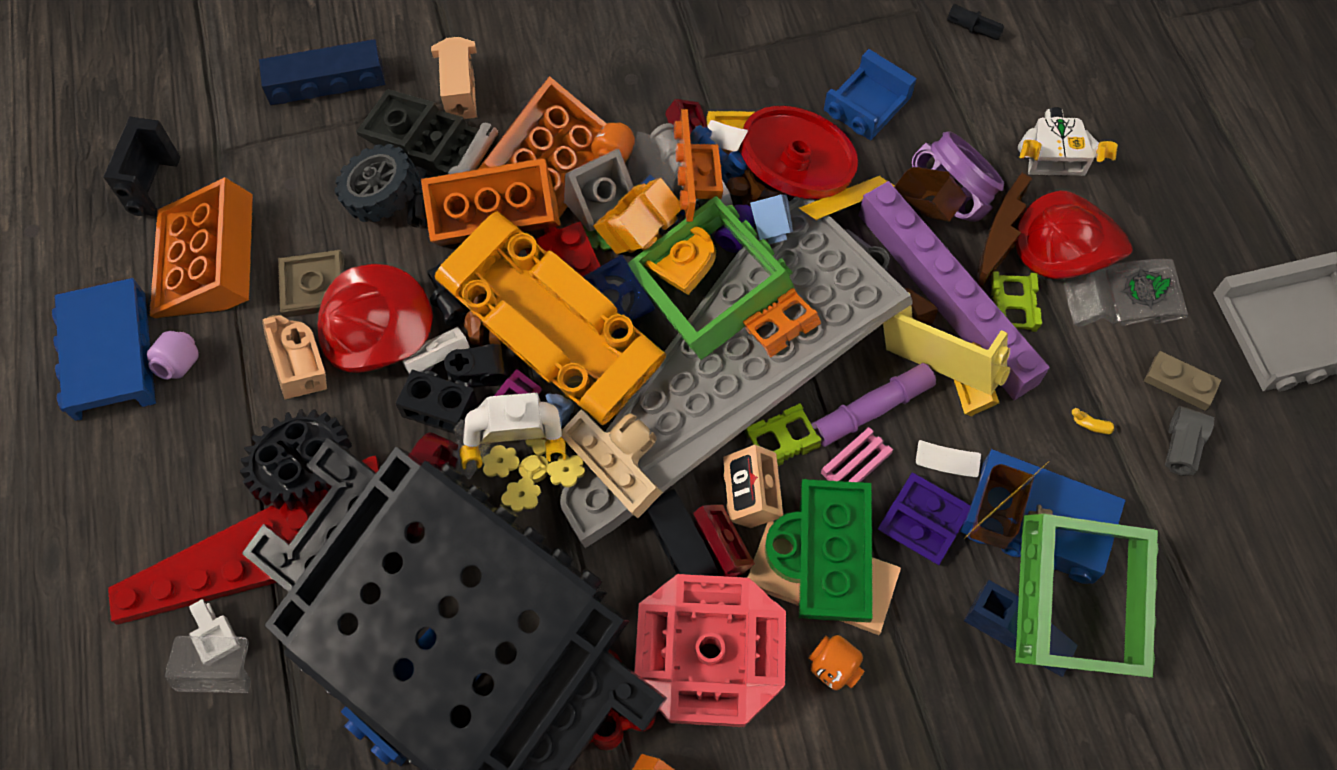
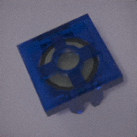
[583,255,655,337]

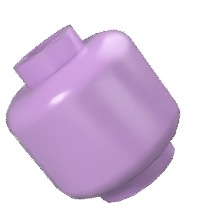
[147,331,199,380]

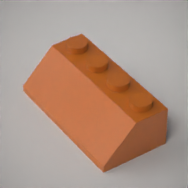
[421,158,560,246]

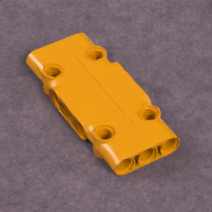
[435,211,667,425]

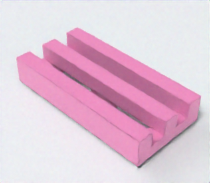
[821,427,893,482]

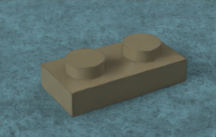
[1144,351,1221,411]

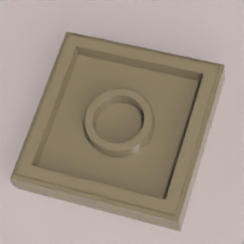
[278,250,344,317]

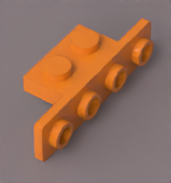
[674,109,723,222]

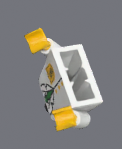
[1018,107,1118,176]

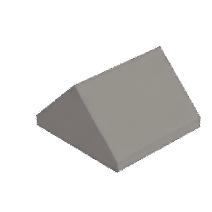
[564,149,634,231]

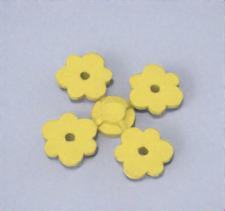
[482,429,585,512]

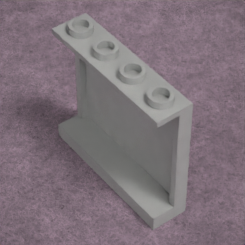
[1213,251,1337,391]

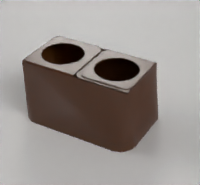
[894,167,967,222]
[970,464,1034,550]

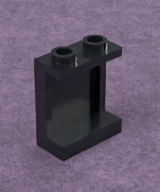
[103,116,181,216]

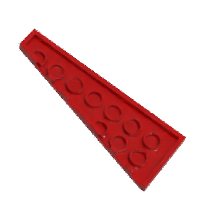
[108,455,380,625]

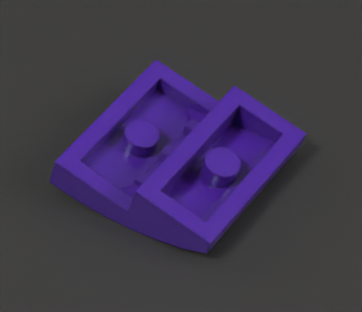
[878,472,971,566]

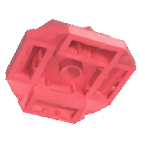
[634,574,786,727]

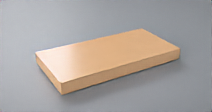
[747,521,901,635]

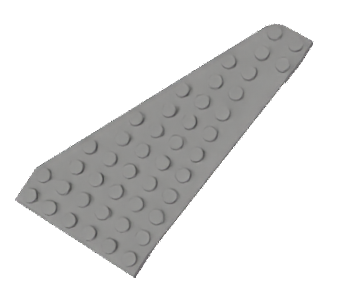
[560,197,913,548]

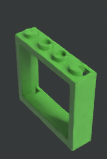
[626,196,795,360]
[1015,514,1159,678]

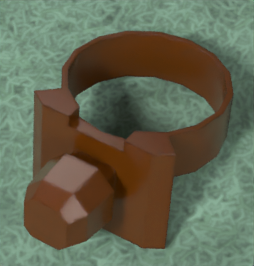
[726,167,786,206]

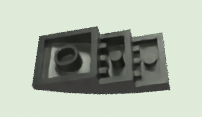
[356,89,495,176]

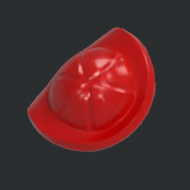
[1015,190,1133,279]
[318,264,433,373]

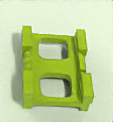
[990,271,1042,332]
[745,403,821,466]

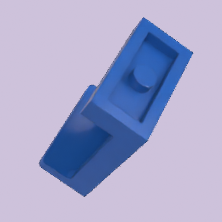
[824,49,917,141]

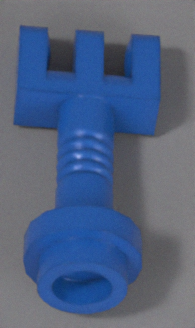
[690,125,748,183]

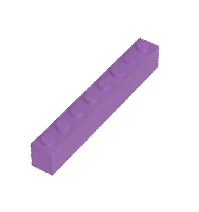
[858,181,1050,400]

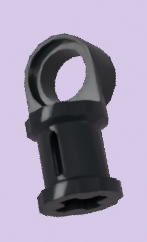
[427,263,470,327]

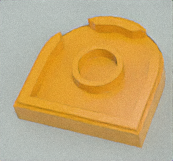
[644,227,716,295]

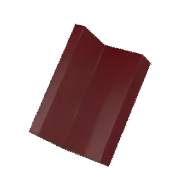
[693,504,755,577]

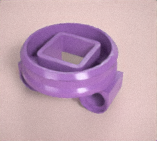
[912,131,1004,222]

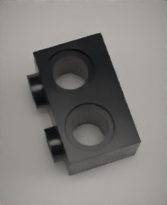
[396,369,478,437]

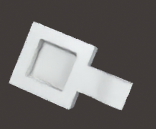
[189,599,242,667]

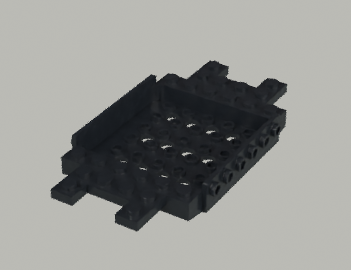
[242,438,667,770]

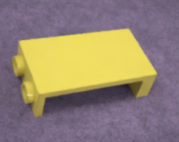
[883,292,1010,395]

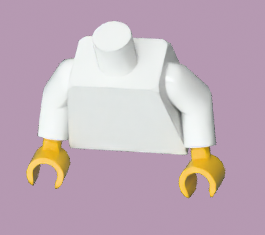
[459,393,566,469]

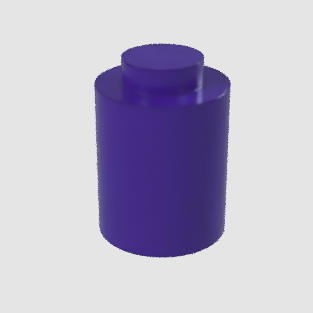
[714,205,756,253]

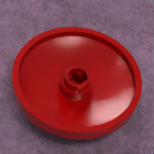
[739,106,858,199]

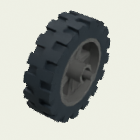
[335,144,419,222]

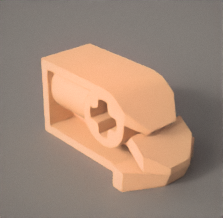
[431,37,477,119]
[262,315,327,400]

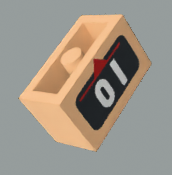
[723,445,783,528]

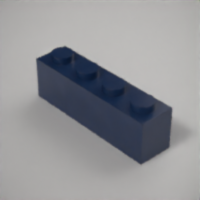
[259,39,386,105]

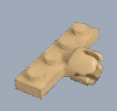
[561,409,663,518]

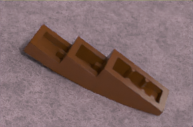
[976,172,1032,288]

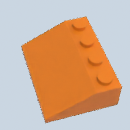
[478,76,607,218]
[150,177,253,318]

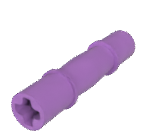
[812,363,936,447]

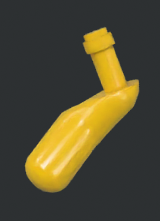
[1072,408,1114,434]

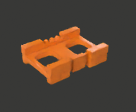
[743,288,821,358]

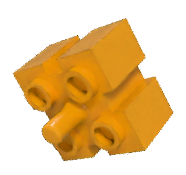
[593,178,681,254]

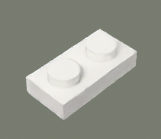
[402,327,470,374]

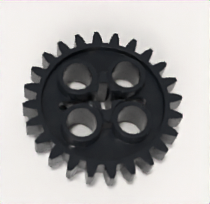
[240,409,352,510]

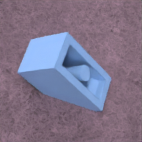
[750,195,793,244]

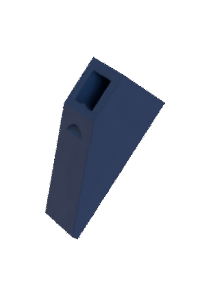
[964,580,1078,677]

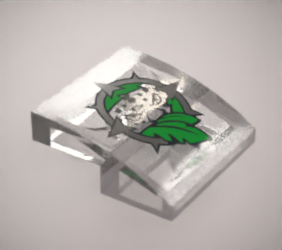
[1107,259,1188,326]

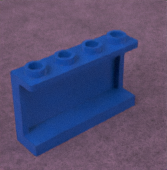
[52,278,156,421]
[960,449,1125,584]

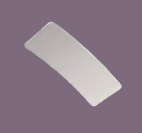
[707,120,748,151]
[916,440,981,477]

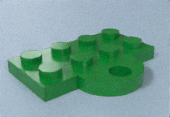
[765,479,873,623]

